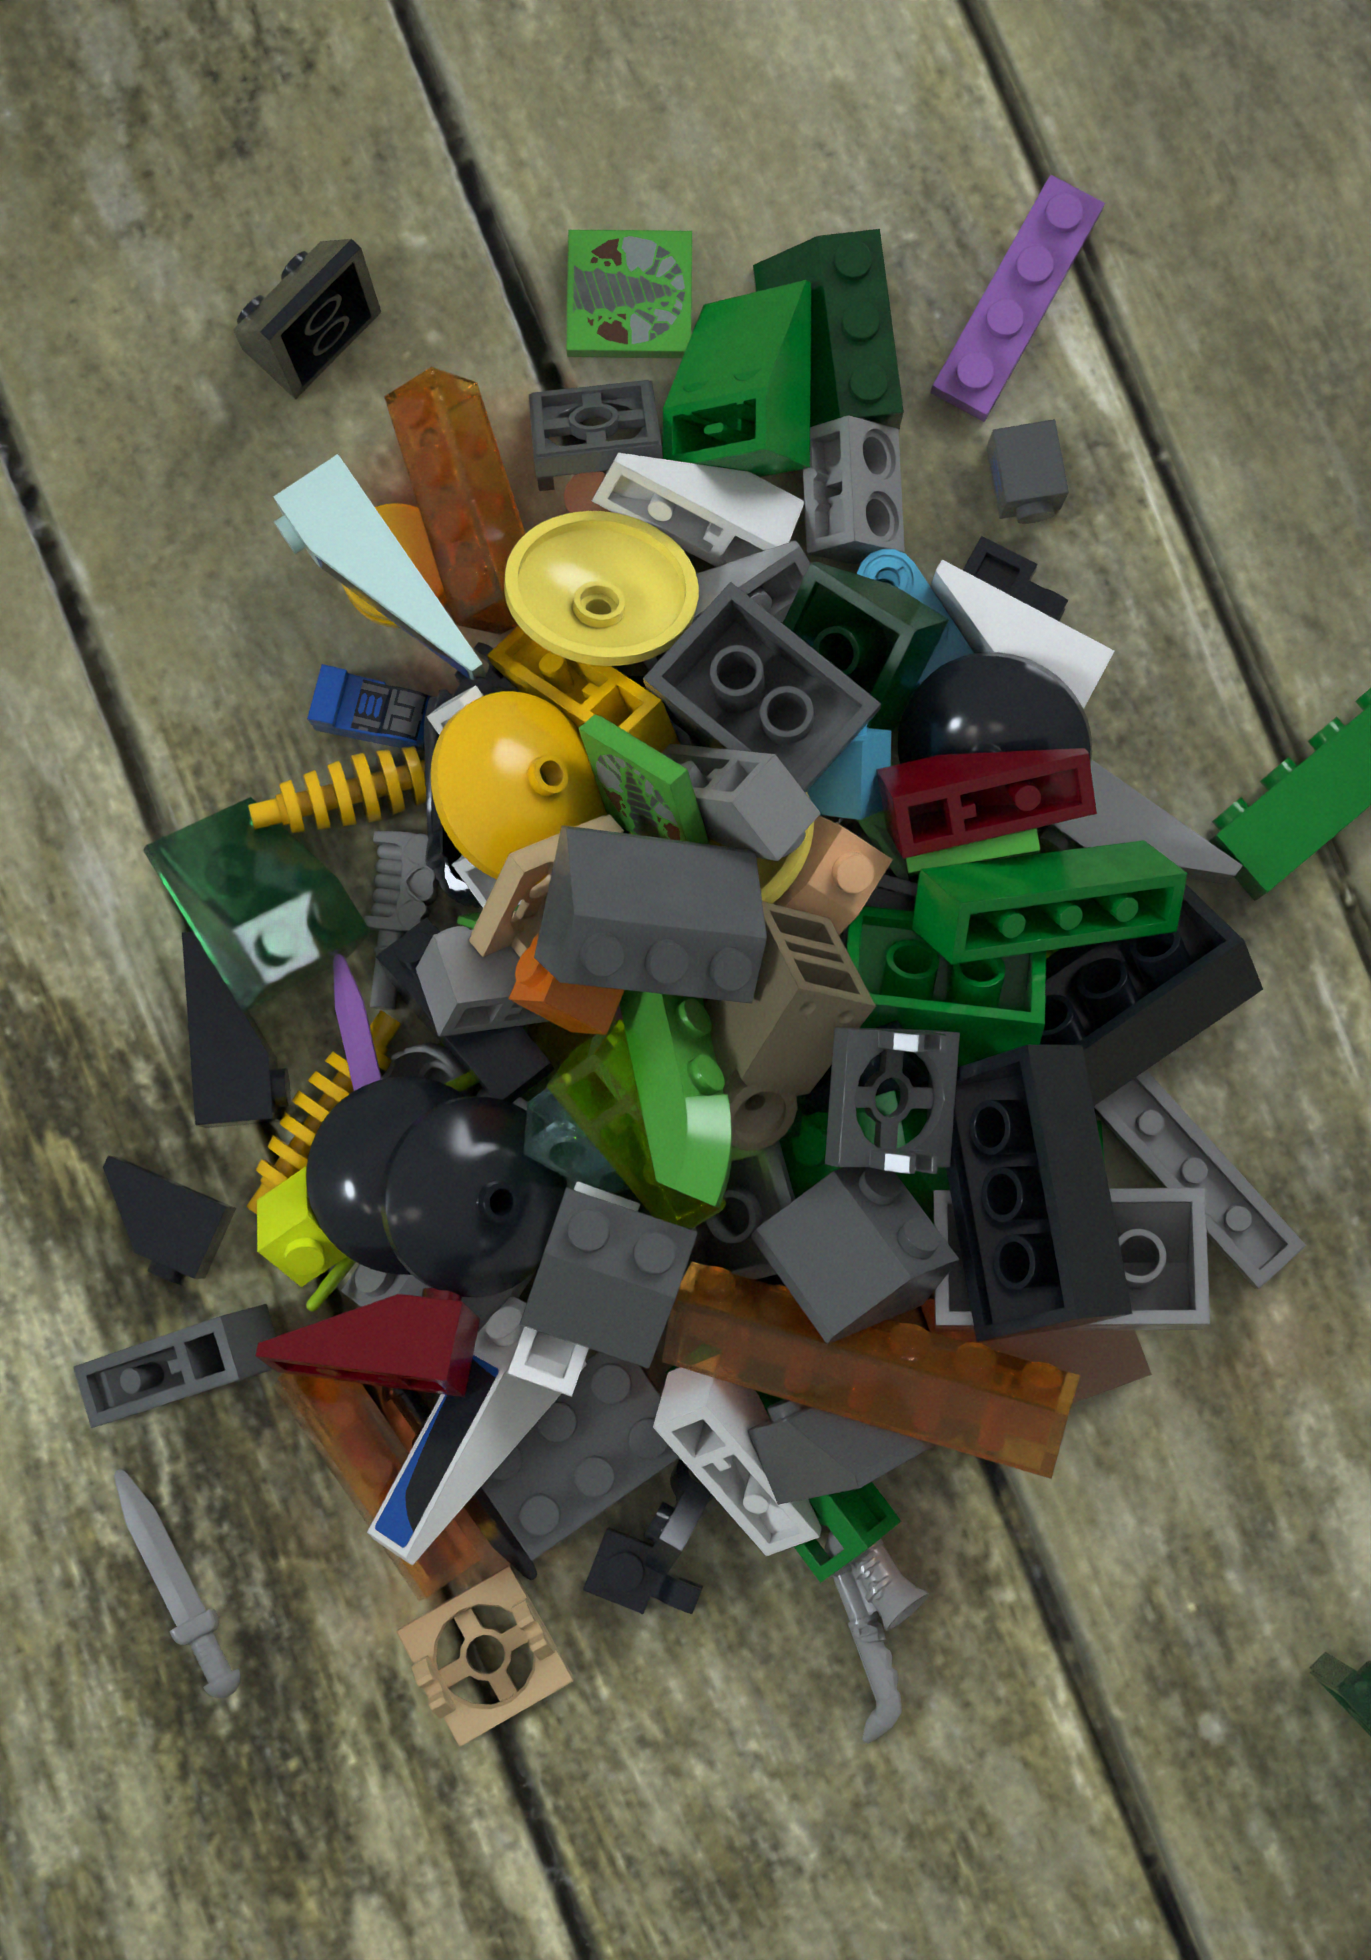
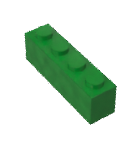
[1209,688,1371,901]
[912,840,1188,964]

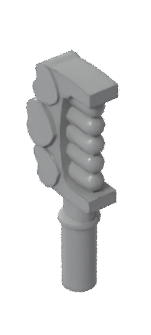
[364,831,439,1010]

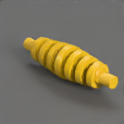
[248,746,426,833]
[246,1010,402,1214]

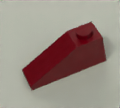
[876,748,1097,859]
[255,1288,480,1397]

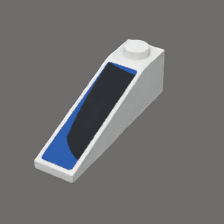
[367,1295,587,1565]

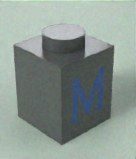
[986,419,1069,524]

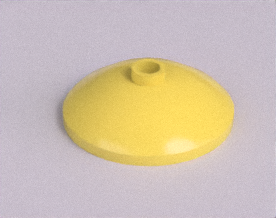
[504,511,699,666]

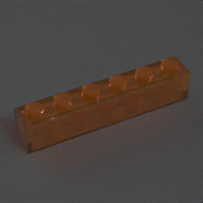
[662,1262,1080,1479]

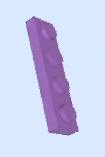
[930,174,1105,422]

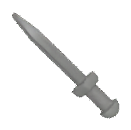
[114,1469,241,1698]

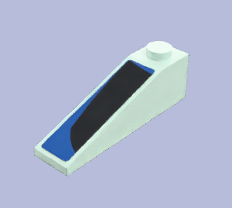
[273,454,486,680]

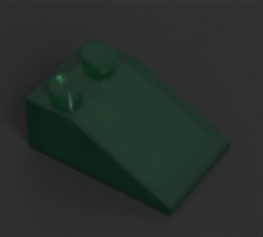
[143,797,371,1012]

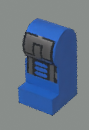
[307,664,432,751]

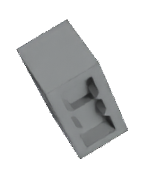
[803,415,905,565]

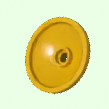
[431,691,607,886]

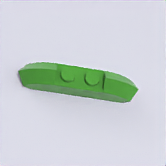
[619,990,732,1208]

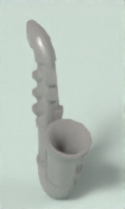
[824,1531,929,1744]

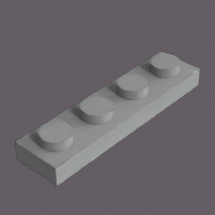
[1094,1070,1307,1289]

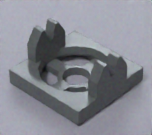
[529,380,663,491]
[825,1027,960,1174]

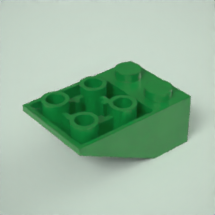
[662,280,811,477]

